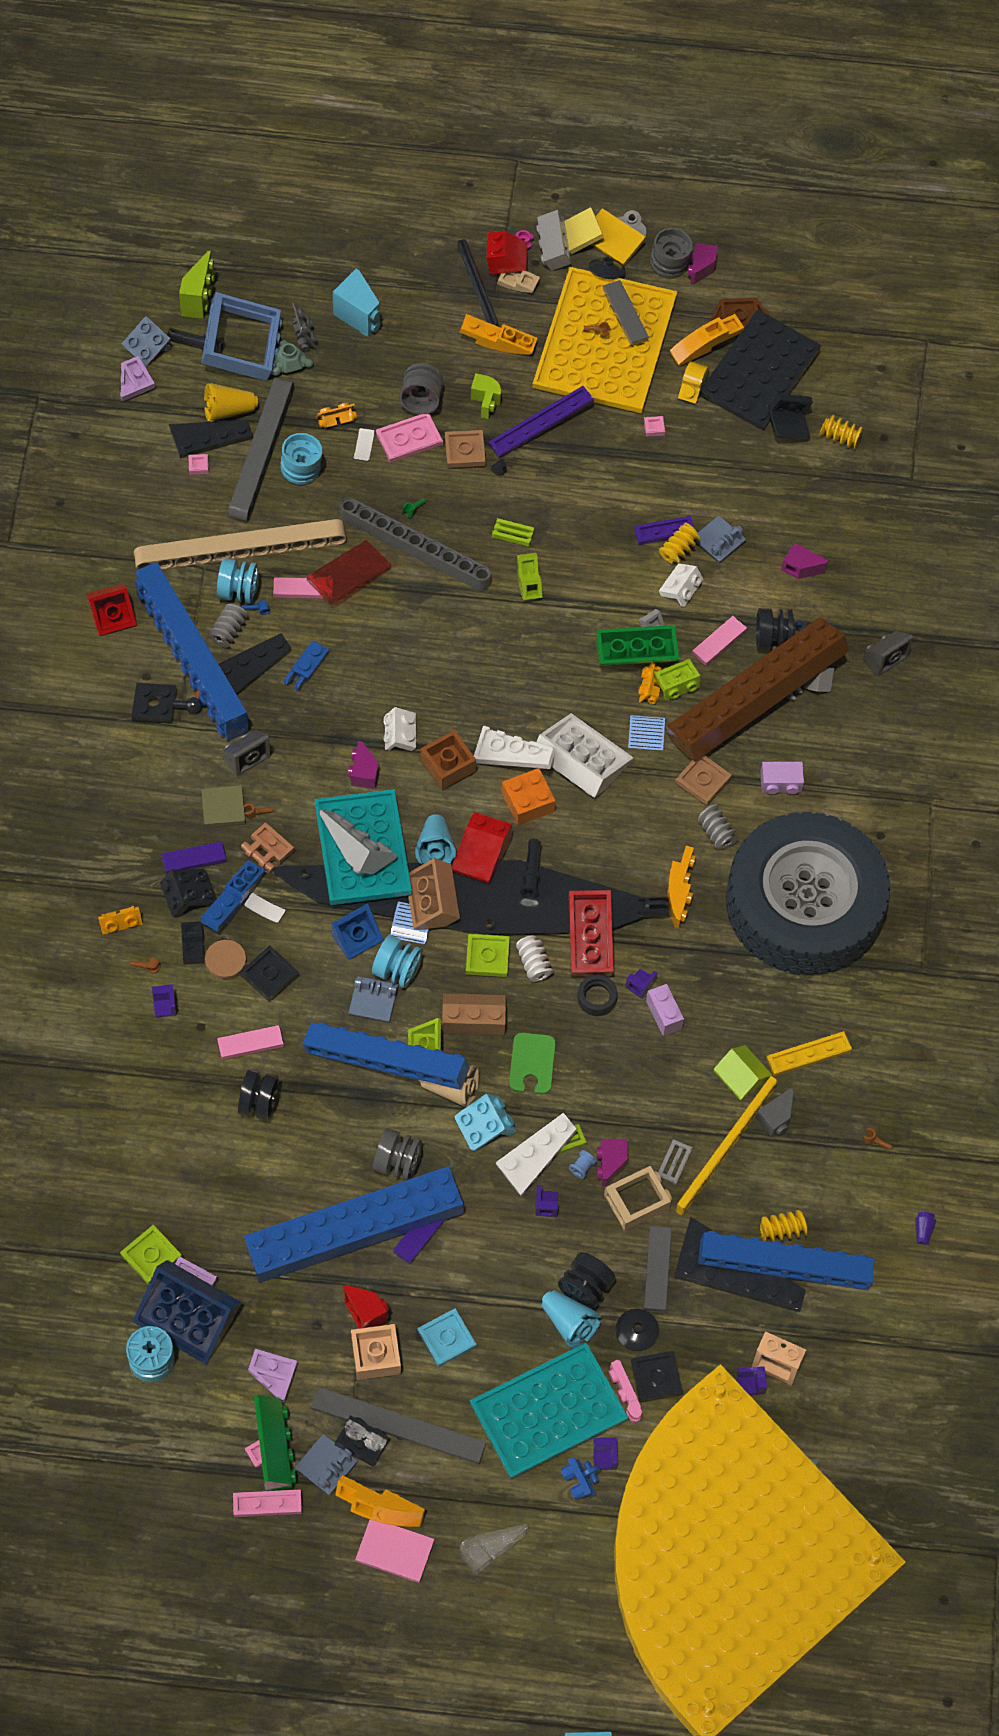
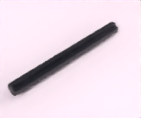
[457,239,499,326]

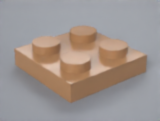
[445,430,486,468]
[675,755,732,805]

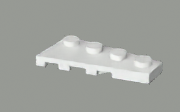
[474,726,555,769]
[496,1113,577,1197]

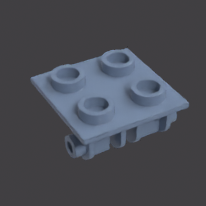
[122,316,171,367]
[694,516,746,562]
[348,976,398,1022]
[295,1434,358,1495]

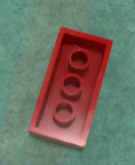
[568,890,613,977]

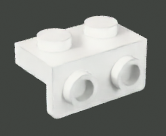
[659,563,703,607]
[384,707,416,751]

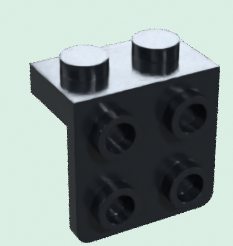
[768,393,813,441]
[160,869,217,917]

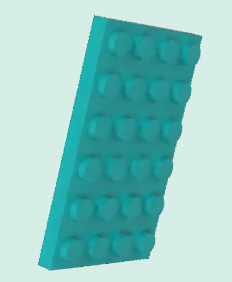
[314,789,412,905]
[469,1343,628,1480]

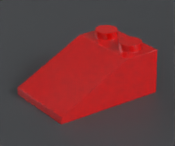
[452,812,512,883]

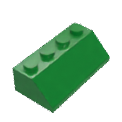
[595,625,679,666]
[254,1395,296,1491]

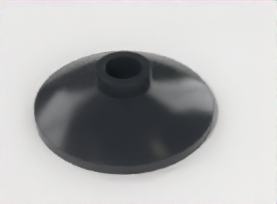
[589,257,625,279]
[616,1309,659,1351]

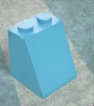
[333,269,380,337]

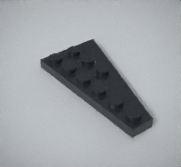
[674,1216,806,1313]

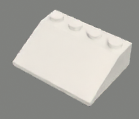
[537,713,633,798]

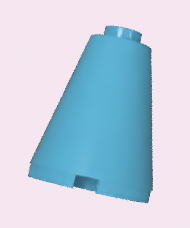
[415,815,456,864]
[542,1290,601,1349]

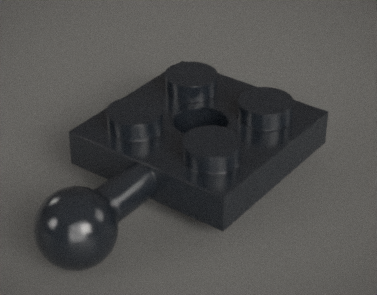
[131,683,201,723]

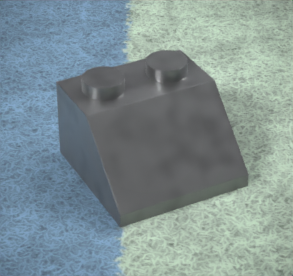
[863,631,913,677]
[223,730,270,777]

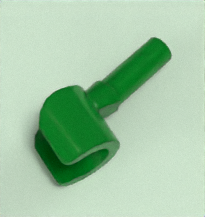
[402,498,426,518]

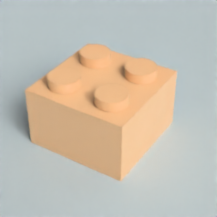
[351,1324,401,1380]

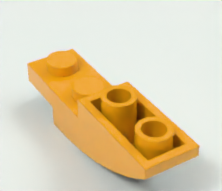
[460,314,537,354]
[670,314,744,366]
[668,846,696,929]
[335,1475,425,1527]

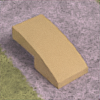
[497,271,540,293]

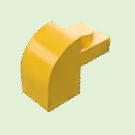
[678,361,710,404]

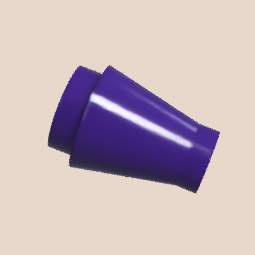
[915,1212,937,1245]

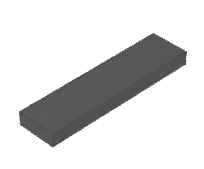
[603,280,649,346]
[644,1226,671,1312]

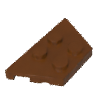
[711,298,769,327]

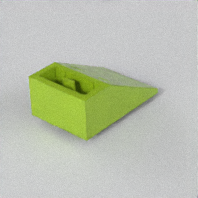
[179,251,215,319]

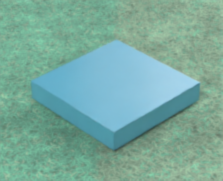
[417,1308,477,1367]

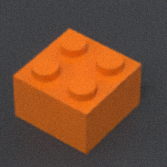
[501,768,555,826]

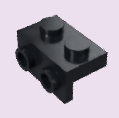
[334,1415,388,1467]

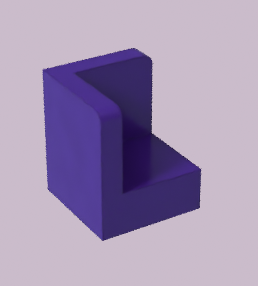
[625,969,658,999]
[152,984,176,1018]
[535,1185,558,1217]
[736,1366,767,1395]
[593,1437,617,1470]

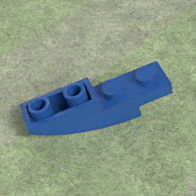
[200,860,265,932]

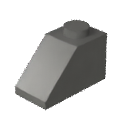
[756,1088,794,1137]

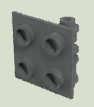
[292,302,318,351]

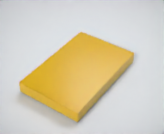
[590,208,646,266]

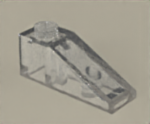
[459,1524,529,1575]

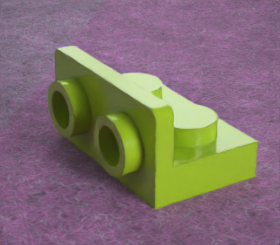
[654,659,700,701]

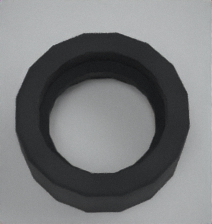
[577,974,617,1016]

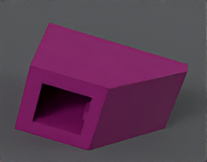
[688,243,717,284]
[781,543,828,579]
[348,741,378,789]
[596,1139,628,1187]

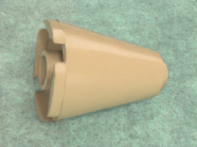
[418,1065,479,1107]

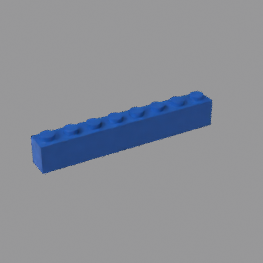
[302,1022,470,1090]
[698,1231,874,1290]

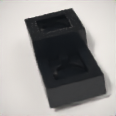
[181,921,204,964]

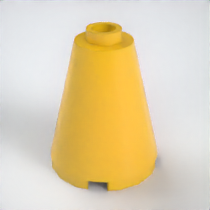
[204,383,258,422]

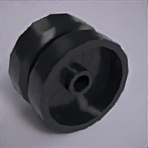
[238,1069,279,1121]

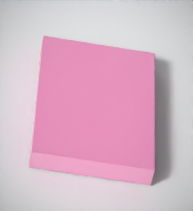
[376,414,443,463]
[355,1520,434,1583]

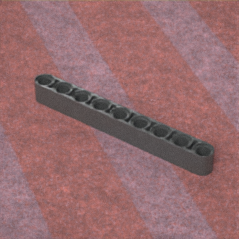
[228,378,294,521]
[340,498,491,591]

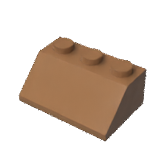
[408,858,460,930]
[442,993,506,1035]

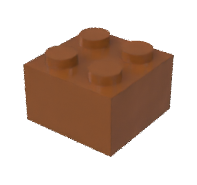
[420,730,476,790]

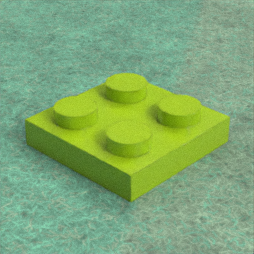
[466,934,510,977]
[120,1225,182,1285]

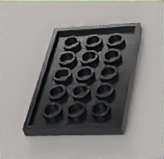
[699,309,821,431]

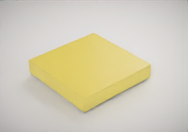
[565,207,604,254]

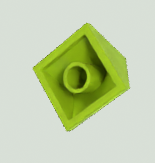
[408,1018,441,1051]
[713,1045,773,1101]

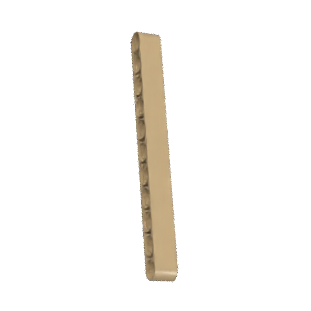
[134,519,346,570]

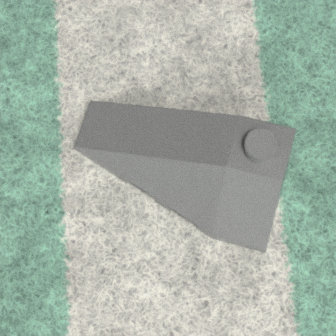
[319,810,397,875]

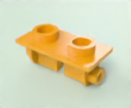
[316,402,357,429]
[638,662,662,704]
[98,906,143,935]

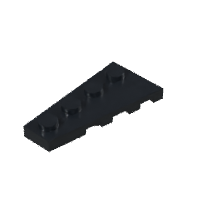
[169,420,253,459]

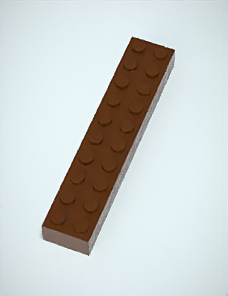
[666,617,849,762]

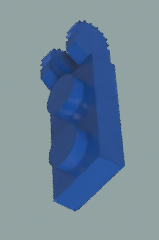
[284,640,329,691]

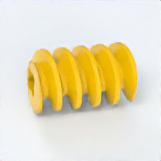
[820,415,863,450]
[659,523,701,564]
[760,1210,807,1242]

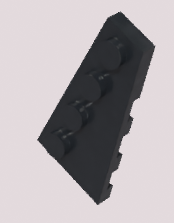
[218,633,291,695]

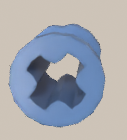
[569,1150,597,1179]

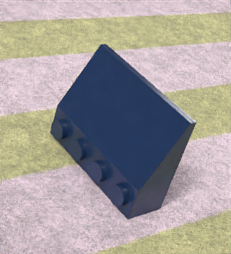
[132,1260,241,1364]

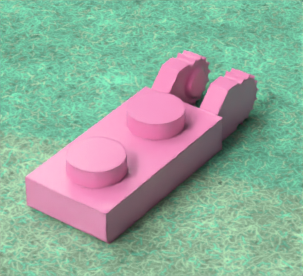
[608,1360,643,1423]

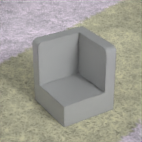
[803,667,834,692]

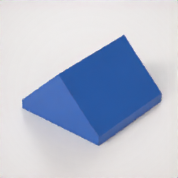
[331,904,384,960]

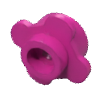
[516,230,533,249]

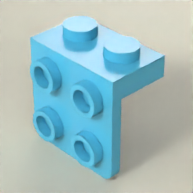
[455,1093,516,1151]

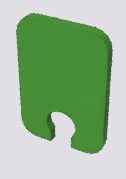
[509,1033,555,1094]

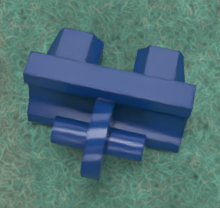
[561,1457,601,1500]

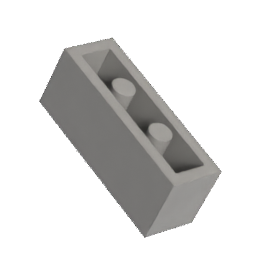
[536,210,571,271]

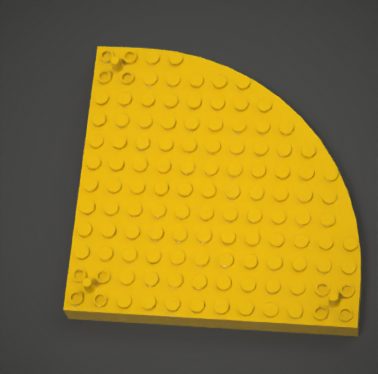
[614,1364,906,1736]

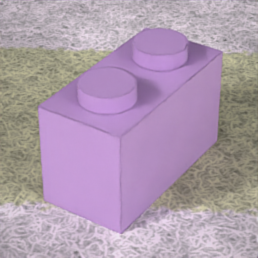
[760,762,804,794]
[646,984,684,1036]

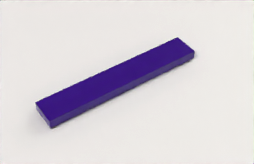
[489,386,594,459]

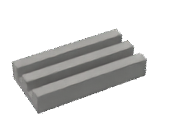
[658,1139,693,1186]

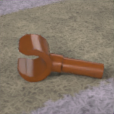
[584,322,611,337]
[244,803,273,819]
[130,958,161,974]
[863,1128,892,1150]

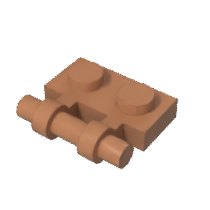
[241,822,294,873]

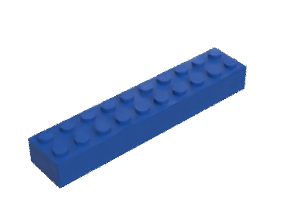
[134,562,249,742]
[244,1166,464,1283]

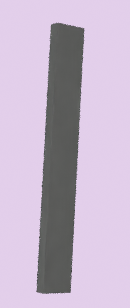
[311,1387,486,1464]

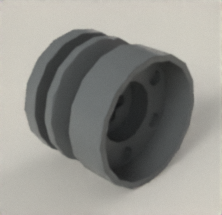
[650,228,693,278]
[400,363,443,415]
[373,1128,422,1181]

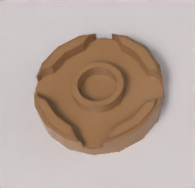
[205,940,246,980]

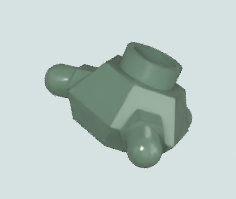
[272,340,313,376]

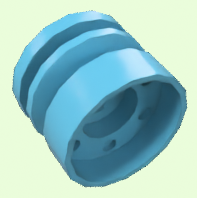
[281,433,322,485]
[217,558,259,604]
[372,934,423,988]
[126,1326,175,1382]

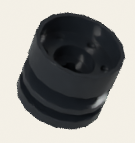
[756,608,795,650]
[558,1252,616,1310]

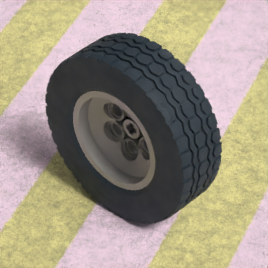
[726,812,890,975]

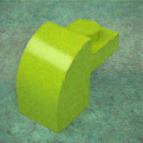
[471,373,501,419]
[517,553,543,600]

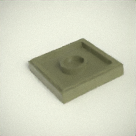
[201,785,245,828]

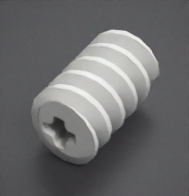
[516,935,553,982]

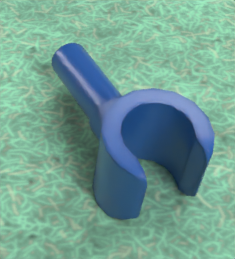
[242,600,270,615]

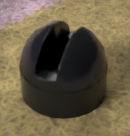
[490,459,507,475]

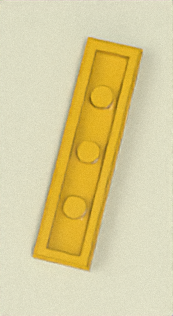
[766,1031,852,1077]

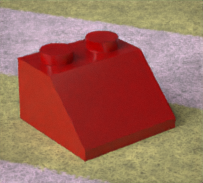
[487,231,527,274]
[86,584,137,636]
[343,1285,389,1329]

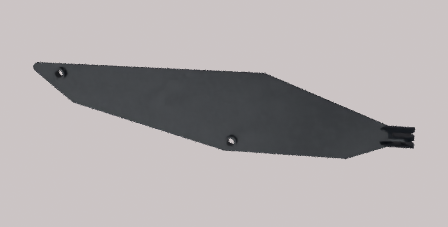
[274,860,670,935]

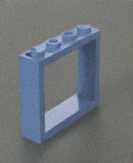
[201,292,282,381]

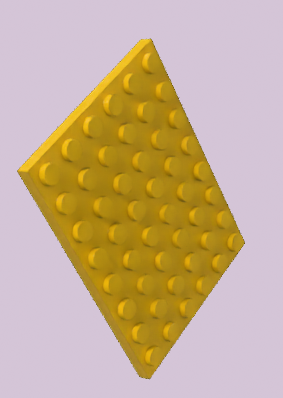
[532,267,677,413]

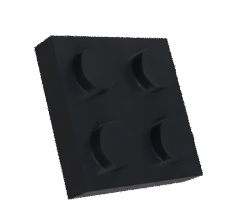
[240,945,299,1001]
[630,1351,683,1403]

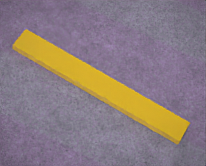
[676,1076,777,1216]

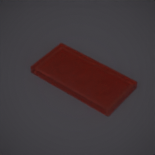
[307,540,391,606]

